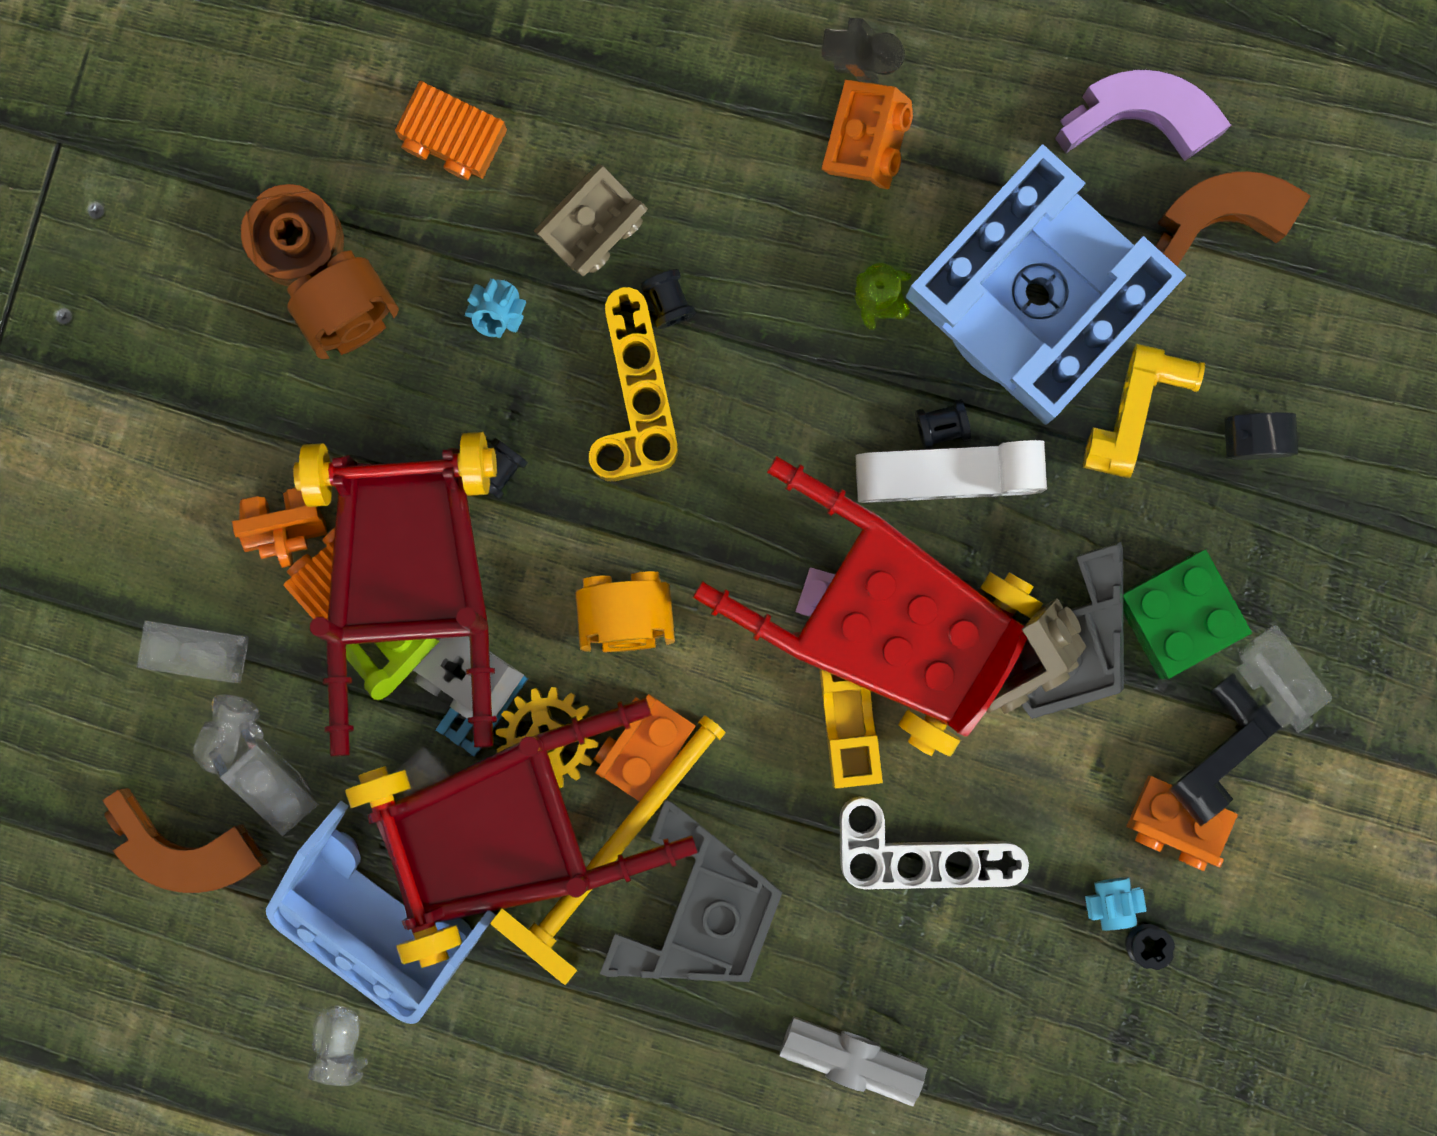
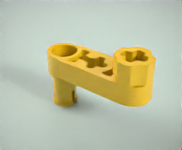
[1083,343,1205,479]

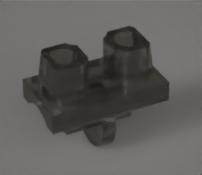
[822,17,905,84]

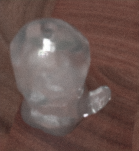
[193,695,264,774]
[308,1005,368,1086]

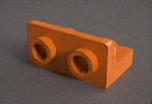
[822,80,913,189]
[593,694,696,801]
[1126,775,1238,871]

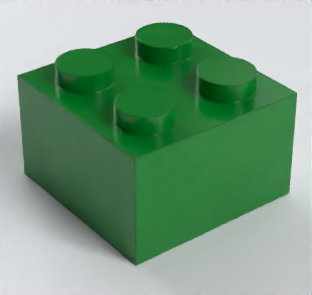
[1123,549,1252,679]

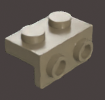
[534,164,648,276]

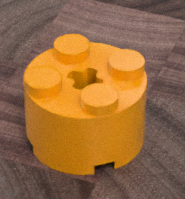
[576,571,675,652]

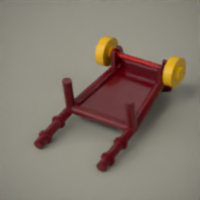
[293,432,497,756]
[345,698,698,968]

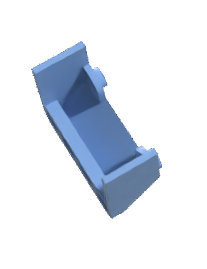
[266,801,496,1024]

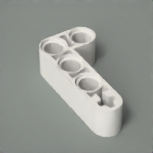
[856,440,1047,503]
[839,796,1029,889]

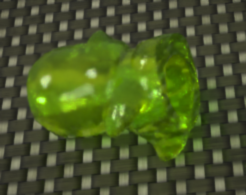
[855,263,911,330]

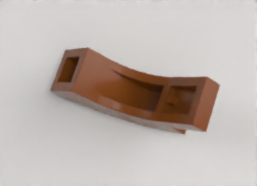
[1155,171,1311,266]
[102,788,269,893]

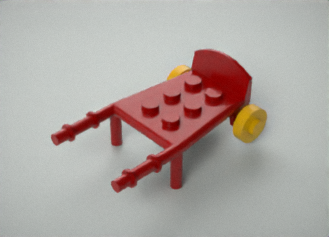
[693,456,1043,757]

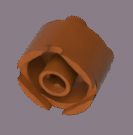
[241,184,344,287]
[287,250,399,359]

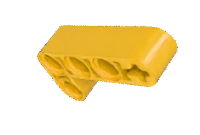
[589,287,678,481]

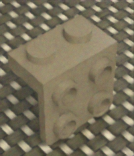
[987,598,1086,714]

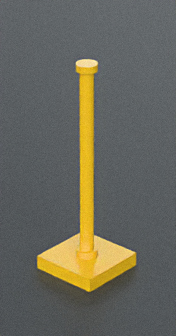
[490,715,726,985]

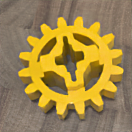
[496,687,599,788]

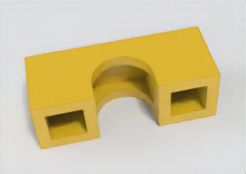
[819,669,883,788]

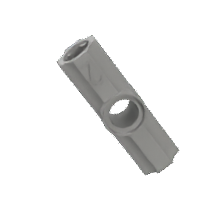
[779,1016,928,1106]

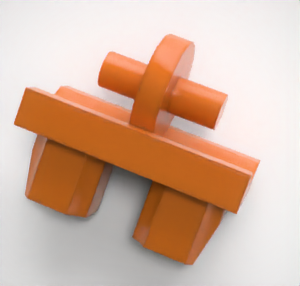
[232,488,328,568]

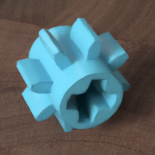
[465,278,526,338]
[1085,877,1147,931]

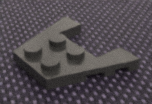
[973,541,1124,719]
[600,800,782,982]

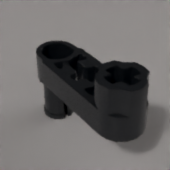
[1169,673,1282,826]

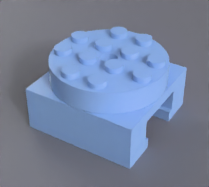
[906,144,1186,425]

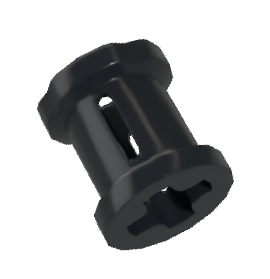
[641,269,696,329]
[915,399,971,450]
[489,437,528,500]
[1125,923,1175,970]

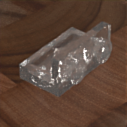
[1237,625,1332,733]

